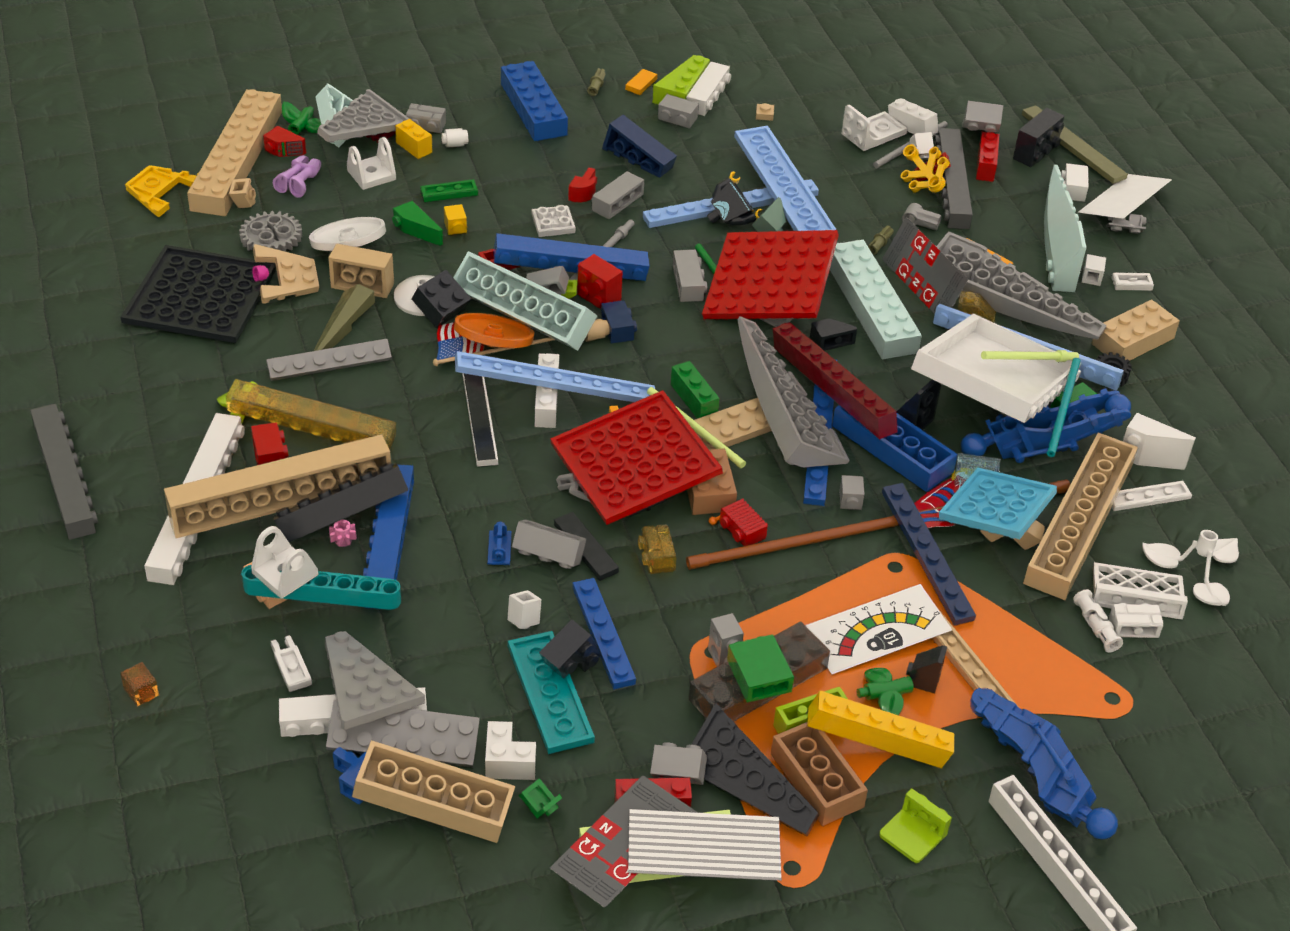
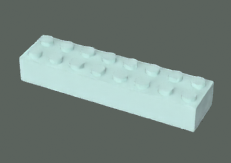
[830,239,922,360]
[453,251,597,351]

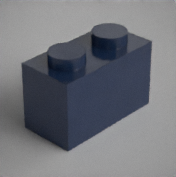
[601,300,637,343]

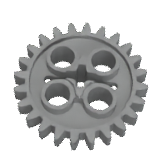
[239,211,302,252]

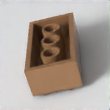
[771,722,868,826]

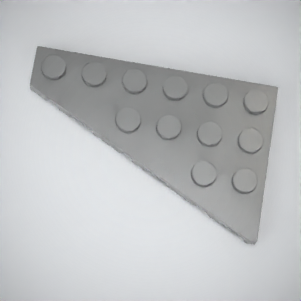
[317,89,409,142]
[325,631,425,730]

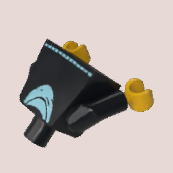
[707,171,763,226]

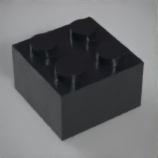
[411,270,471,328]

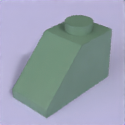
[752,197,786,232]

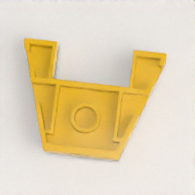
[125,165,198,217]

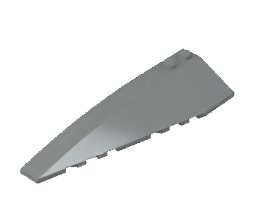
[738,316,850,467]

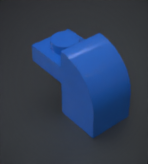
[333,747,366,805]

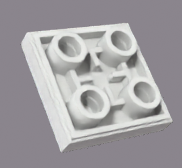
[532,205,576,237]

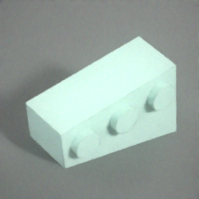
[315,83,353,147]

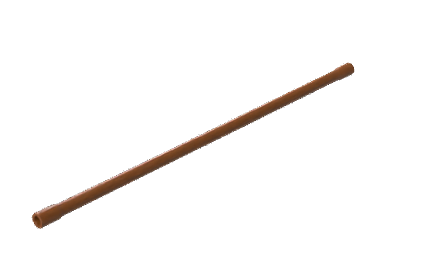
[686,479,1070,570]

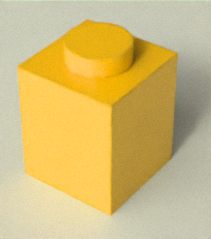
[444,204,467,235]

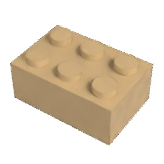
[329,243,394,298]

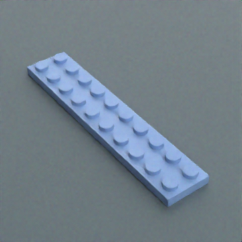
[734,126,836,231]

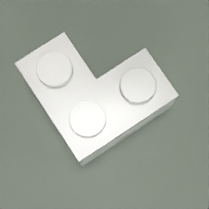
[485,721,536,780]

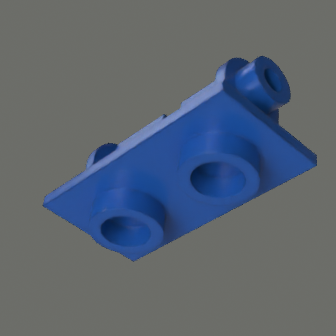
[488,522,511,565]

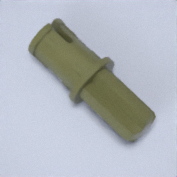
[587,68,606,96]
[868,226,894,255]

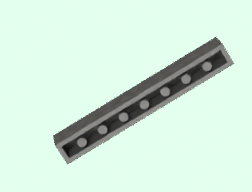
[934,128,973,229]
[30,404,98,540]

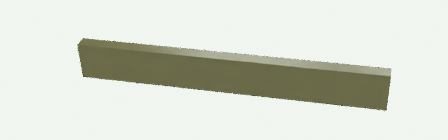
[1022,105,1128,184]

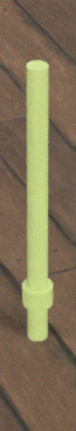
[981,350,1079,362]

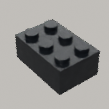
[1013,108,1065,167]

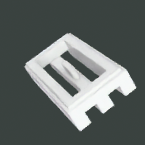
[1112,273,1154,290]

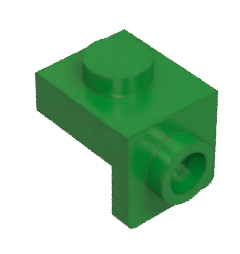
[518,778,562,819]

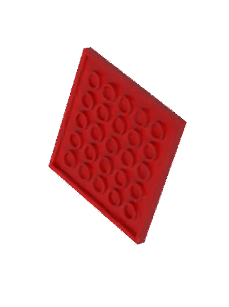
[702,230,839,319]
[550,390,723,525]

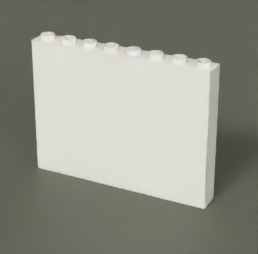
[911,314,1081,423]

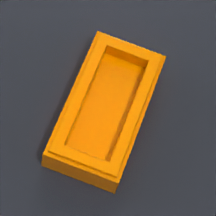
[625,69,657,95]

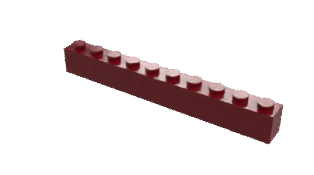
[772,322,897,439]

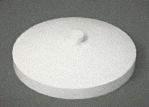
[309,217,386,251]

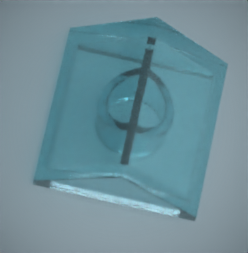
[954,453,1001,485]

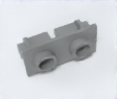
[1106,214,1146,234]

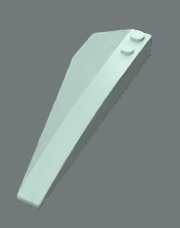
[1044,165,1086,292]

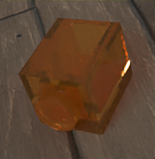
[121,662,159,706]

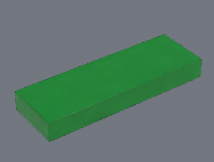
[420,179,478,202]

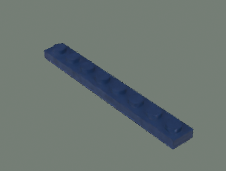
[882,483,976,626]

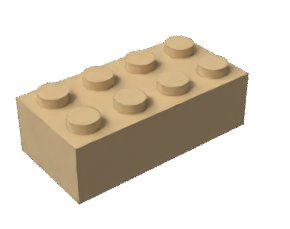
[1092,299,1180,361]

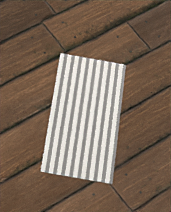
[628,809,782,881]

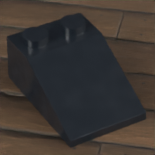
[896,379,941,430]

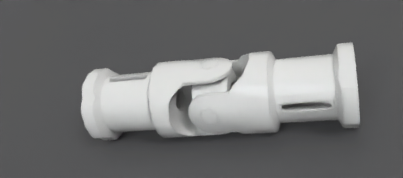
[1073,589,1123,653]

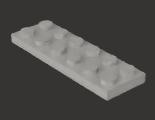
[326,700,480,768]

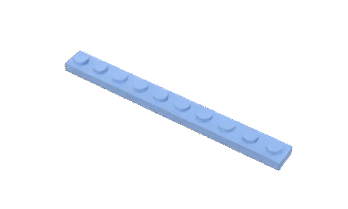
[643,179,819,228]
[933,304,1124,390]
[455,351,655,402]

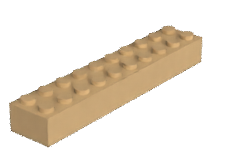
[187,89,282,216]
[1023,433,1138,600]
[164,434,391,538]

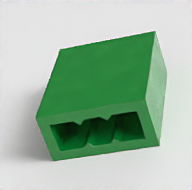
[727,634,794,703]

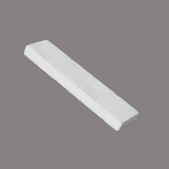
[1112,481,1192,511]

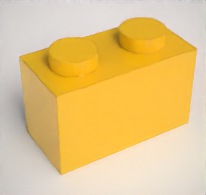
[395,119,432,159]

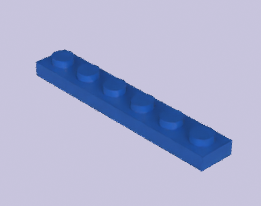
[573,578,636,690]

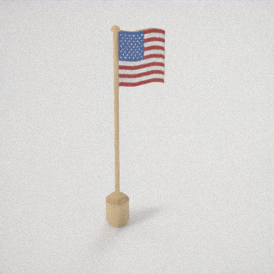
[433,319,610,366]

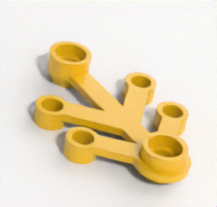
[900,144,950,193]

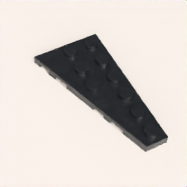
[691,703,819,836]

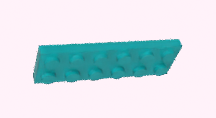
[508,631,595,754]

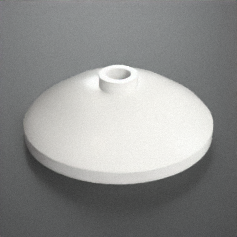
[394,275,435,316]

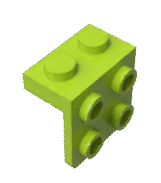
[879,788,952,863]

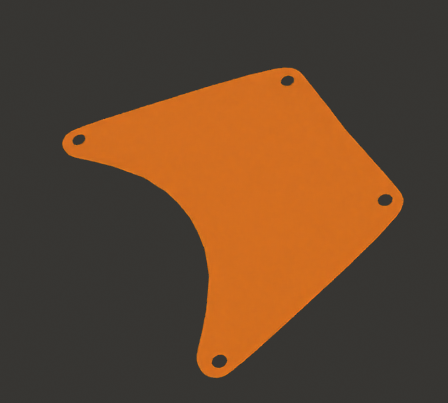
[690,553,1133,888]

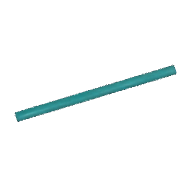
[1047,358,1081,457]

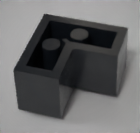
[539,619,601,679]

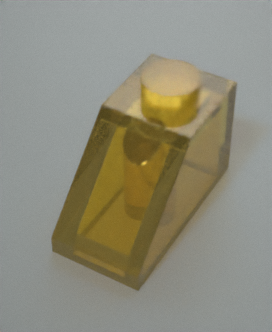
[957,291,996,323]

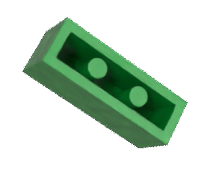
[671,361,720,419]

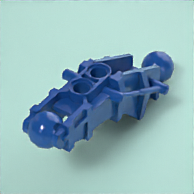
[961,388,1131,463]
[970,688,1118,840]

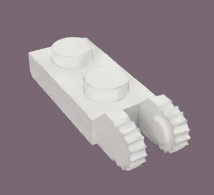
[271,635,312,692]

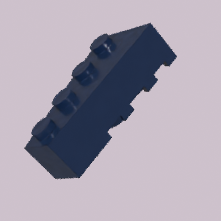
[602,115,677,178]

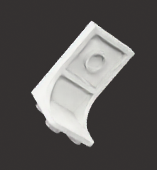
[841,105,907,151]

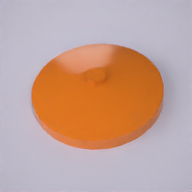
[454,313,534,348]

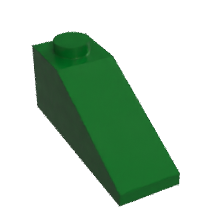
[392,201,443,246]

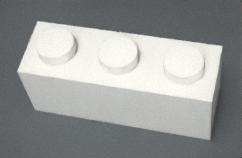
[888,98,938,136]

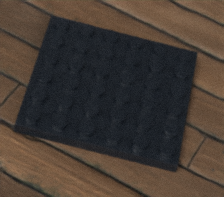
[121,245,276,343]

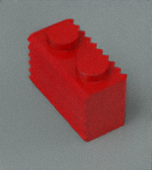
[719,498,768,546]

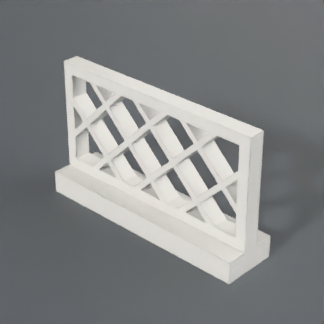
[1093,562,1188,620]

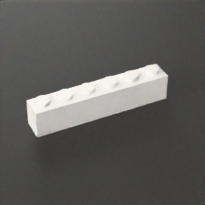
[279,687,427,737]

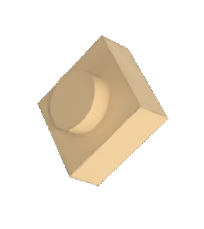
[756,104,774,121]

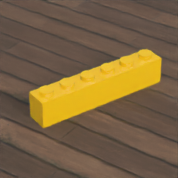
[807,691,954,769]

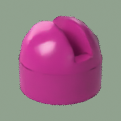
[253,265,269,282]

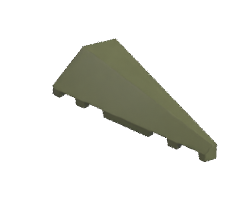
[314,284,375,351]

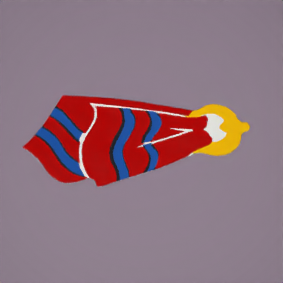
[914,467,975,528]

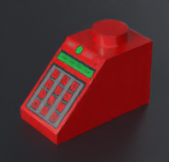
[263,126,306,157]

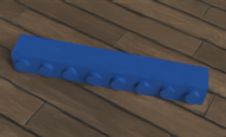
[494,233,649,281]
[363,465,414,609]

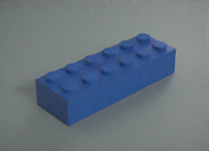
[501,61,568,141]
[832,405,958,492]

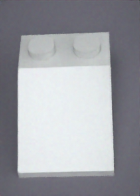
[1123,413,1196,470]

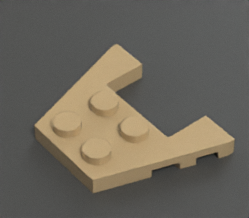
[253,244,319,303]

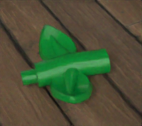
[282,101,321,135]
[856,668,914,715]

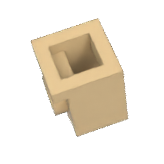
[229,178,256,208]

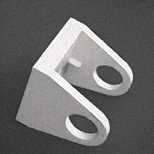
[347,137,396,190]
[251,526,318,599]

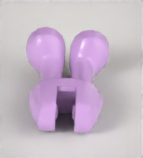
[273,155,321,198]

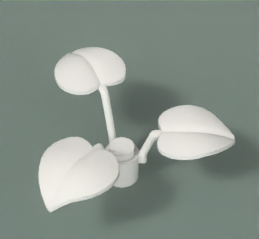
[1142,530,1239,606]

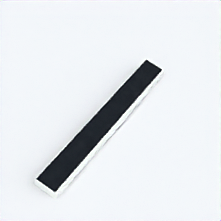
[462,373,498,467]

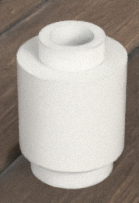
[441,128,468,147]

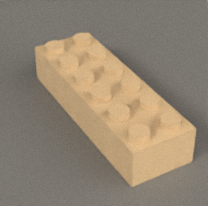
[352,740,515,843]

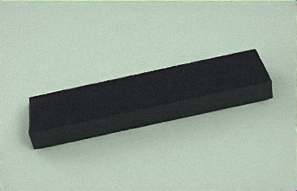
[554,512,619,581]

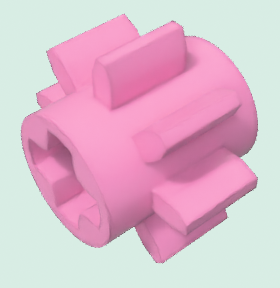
[329,519,357,547]

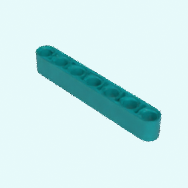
[241,565,401,610]

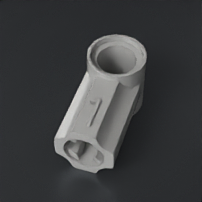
[902,203,942,231]

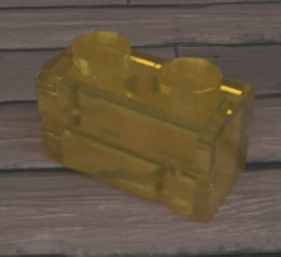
[638,524,676,574]

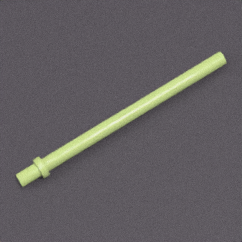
[647,387,746,468]

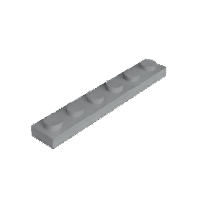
[266,339,392,381]

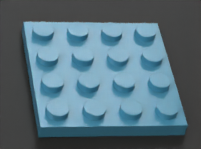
[939,467,1057,539]

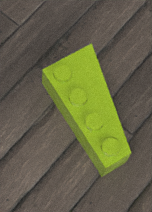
[652,55,710,104]

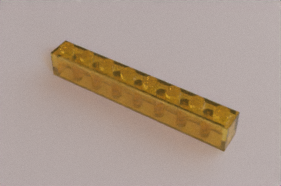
[226,379,396,450]

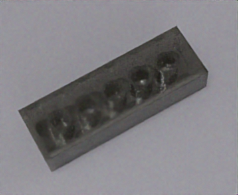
[689,621,830,722]

